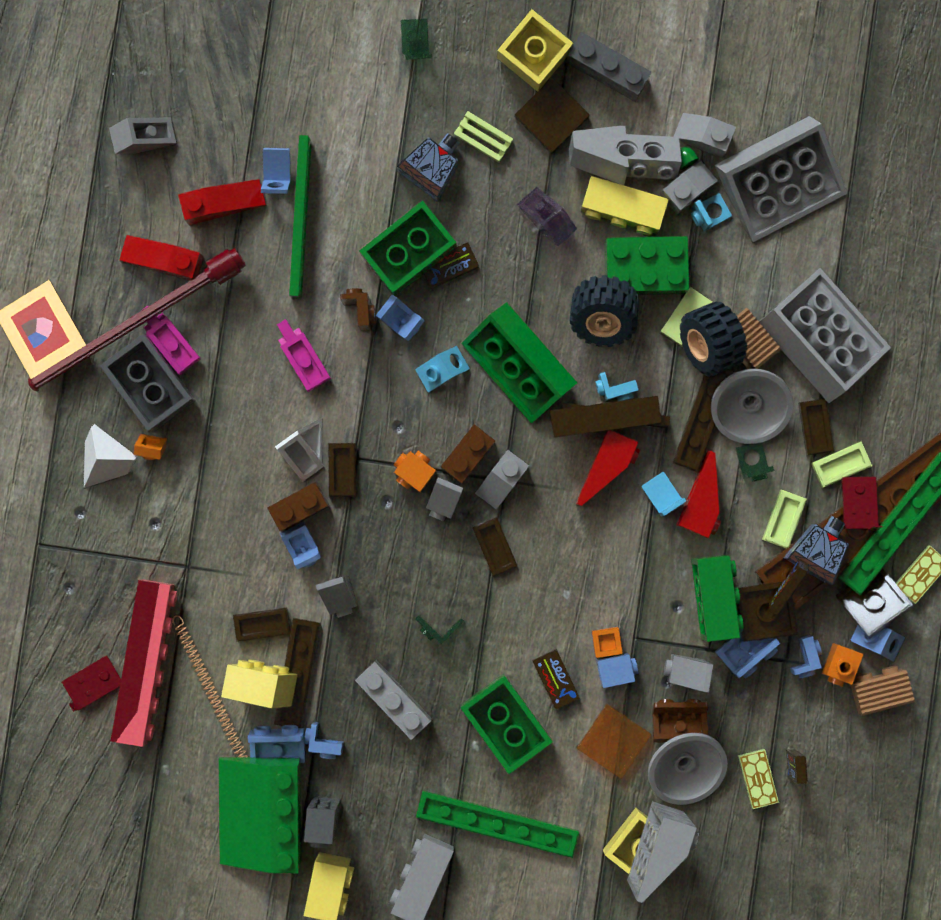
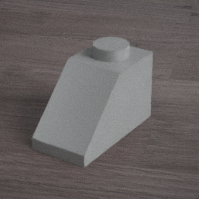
[673,113,736,158]
[109,117,176,154]
[660,161,718,215]
[475,450,529,509]
[426,478,463,521]

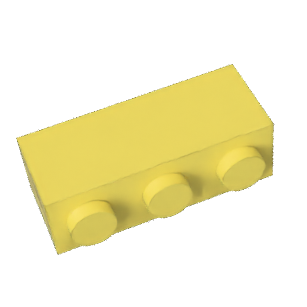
[581,176,669,236]

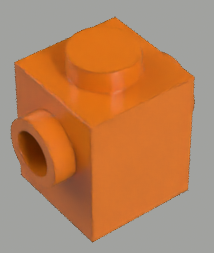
[394,451,436,492]
[822,643,863,687]

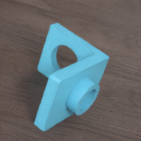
[691,193,732,231]
[415,346,470,392]
[641,472,686,516]

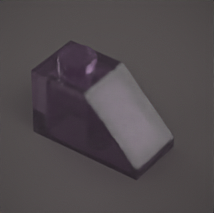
[517,187,577,247]

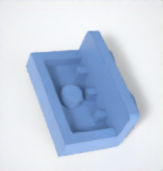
[715,631,780,678]
[248,725,306,763]

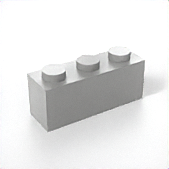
[355,660,432,740]
[388,834,454,920]

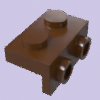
[340,288,376,331]
[652,699,708,743]

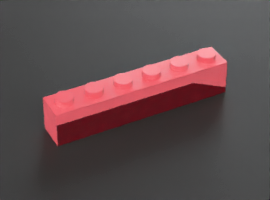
[110,579,177,747]

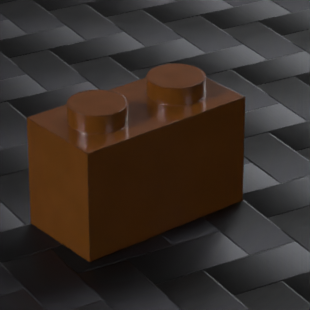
[441,424,495,484]
[267,482,330,532]

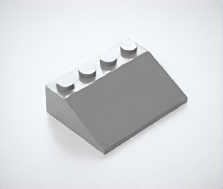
[715,116,848,242]
[759,268,891,403]
[627,801,699,903]

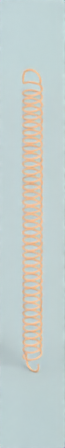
[173,615,248,757]

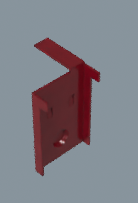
[841,477,883,531]
[62,655,121,712]

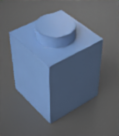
[596,653,638,688]

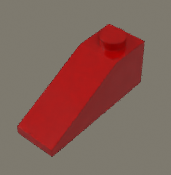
[178,179,267,226]
[119,235,204,280]
[576,430,640,506]
[676,451,721,538]

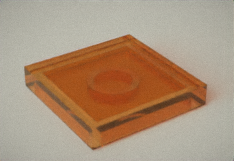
[576,703,652,779]

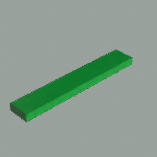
[289,135,312,299]
[838,452,941,595]
[416,790,579,858]

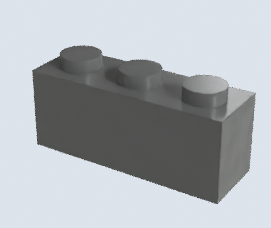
[567,32,651,102]
[304,797,341,848]

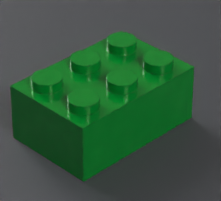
[359,200,457,296]
[604,236,689,295]
[691,555,744,642]
[460,673,553,774]

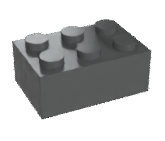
[100,333,196,433]

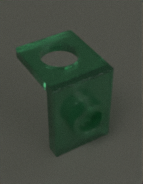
[400,18,432,60]
[735,442,774,482]
[415,614,464,644]

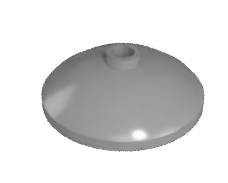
[711,369,793,444]
[648,733,728,805]

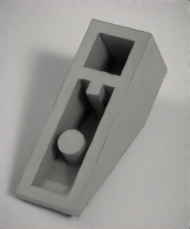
[316,575,357,618]
[664,654,713,693]

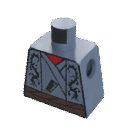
[397,133,460,202]
[784,516,848,585]

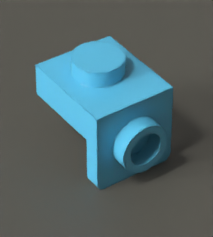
[595,372,638,401]

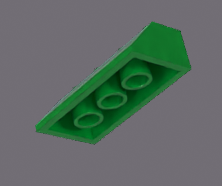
[461,302,577,424]

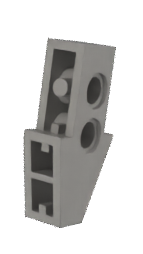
[569,126,681,185]

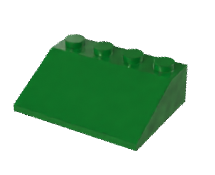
[218,757,301,873]

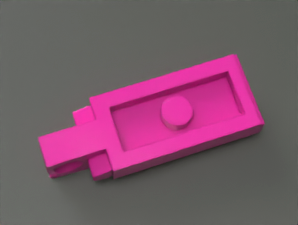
[141,306,201,376]
[277,319,331,392]

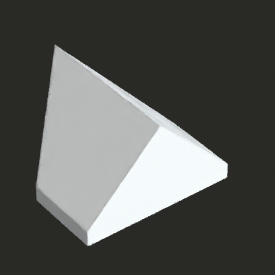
[275,418,324,482]
[84,424,137,488]

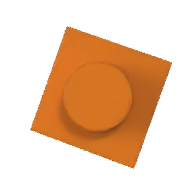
[133,434,167,460]
[591,627,623,658]

